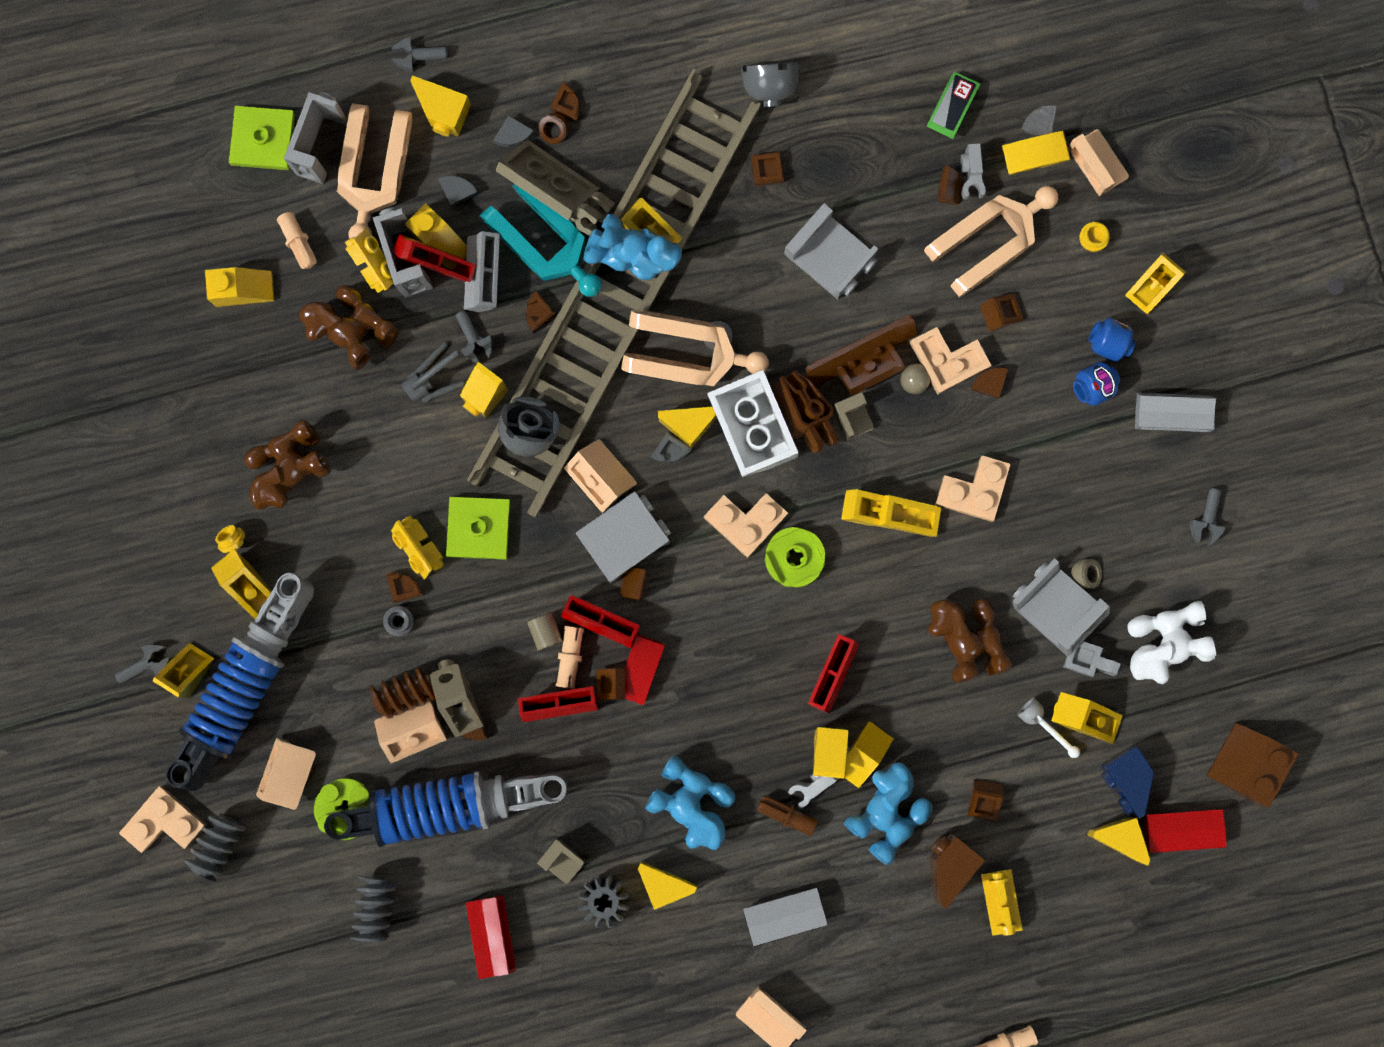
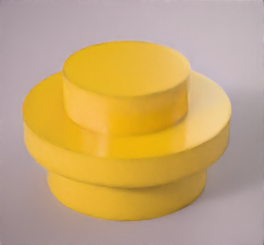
[1079,222,1110,252]
[215,525,245,553]

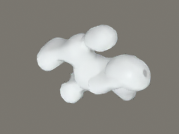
[1128,601,1216,684]

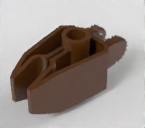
[774,371,838,453]

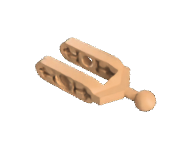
[337,103,412,238]
[924,186,1059,298]
[621,310,769,386]

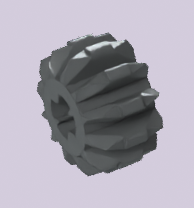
[578,875,630,928]

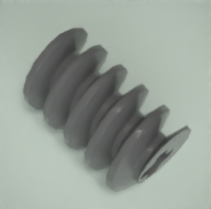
[184,813,247,882]
[349,876,397,942]

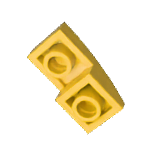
[1002,131,1070,175]

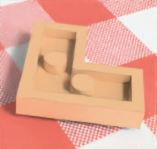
[910,327,992,395]
[935,456,1010,522]
[704,493,788,558]
[119,786,207,853]

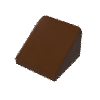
[937,166,963,205]
[980,293,1024,332]
[619,568,648,601]
[967,779,1004,821]

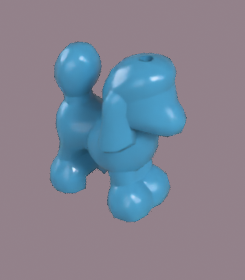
[583,214,682,280]
[645,756,735,850]
[843,762,933,865]

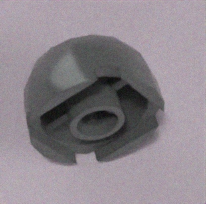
[741,62,800,107]
[497,397,560,457]

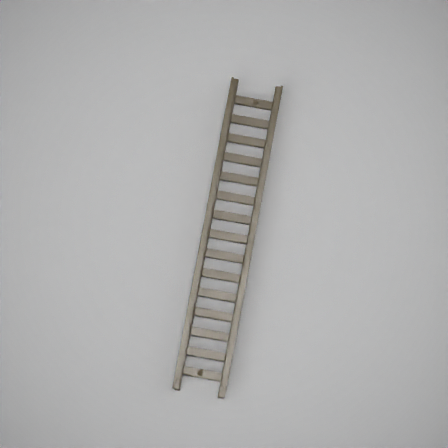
[467,69,761,518]

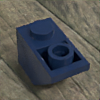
[1100,746,1154,818]

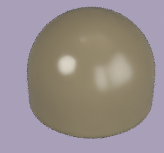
[900,364,931,394]
[1071,559,1102,589]

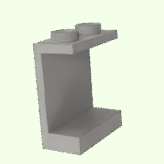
[284,92,348,184]
[784,203,878,300]
[373,207,433,298]
[575,491,671,584]
[1013,558,1110,657]

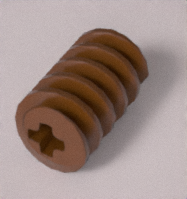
[370,666,436,719]

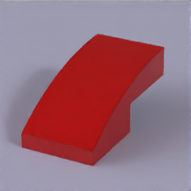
[624,634,665,705]

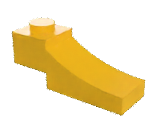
[841,489,941,537]

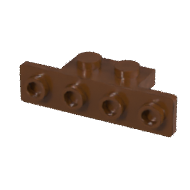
[805,315,917,396]

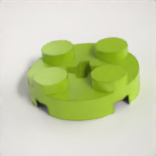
[765,527,825,588]
[314,778,370,840]

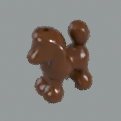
[298,285,398,371]
[244,420,331,510]
[928,599,1013,684]

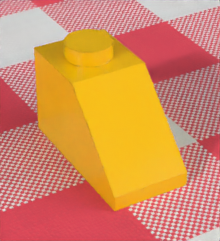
[410,75,471,137]
[405,203,467,270]
[205,267,275,307]
[460,362,509,418]
[211,549,272,619]
[1051,692,1123,744]

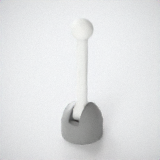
[1017,698,1080,758]

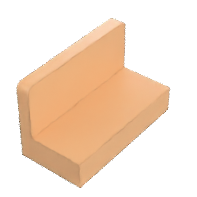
[1068,129,1129,197]
[564,439,637,513]
[374,697,447,763]
[256,738,316,810]
[736,986,807,1047]

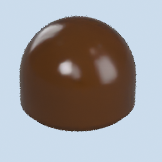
[538,113,569,144]

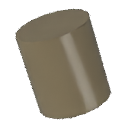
[527,613,563,651]

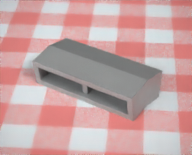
[464,231,500,312]
[1135,393,1216,432]
[743,888,827,946]

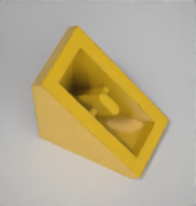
[621,198,682,244]
[1125,253,1186,315]
[658,407,717,448]
[153,643,214,698]
[844,721,894,788]
[813,727,848,779]
[1087,817,1151,866]
[638,861,697,910]

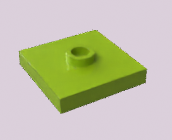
[229,106,295,170]
[446,497,510,560]

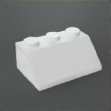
[707,370,798,477]

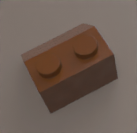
[1206,723,1299,808]
[929,833,985,909]

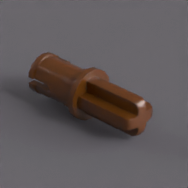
[757,796,818,837]

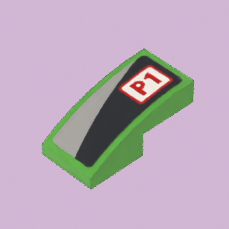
[926,72,980,139]

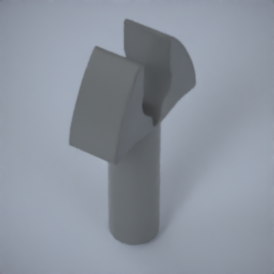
[391,37,448,72]
[456,310,493,364]
[1190,488,1225,546]
[115,645,172,684]

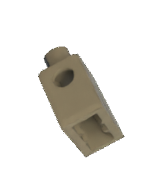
[430,659,484,737]

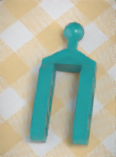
[480,184,602,297]

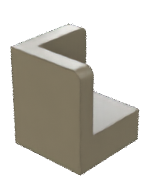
[833,392,874,441]
[537,838,586,884]

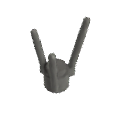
[401,342,465,404]

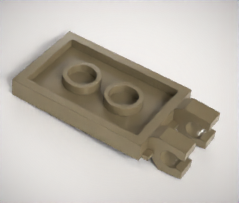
[495,140,615,236]

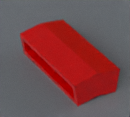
[392,234,476,282]
[562,595,640,648]
[808,634,860,714]
[518,686,598,722]
[1143,809,1226,853]
[466,895,517,979]

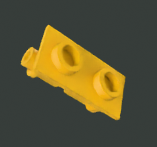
[345,228,394,293]
[391,516,444,580]
[981,869,1023,936]

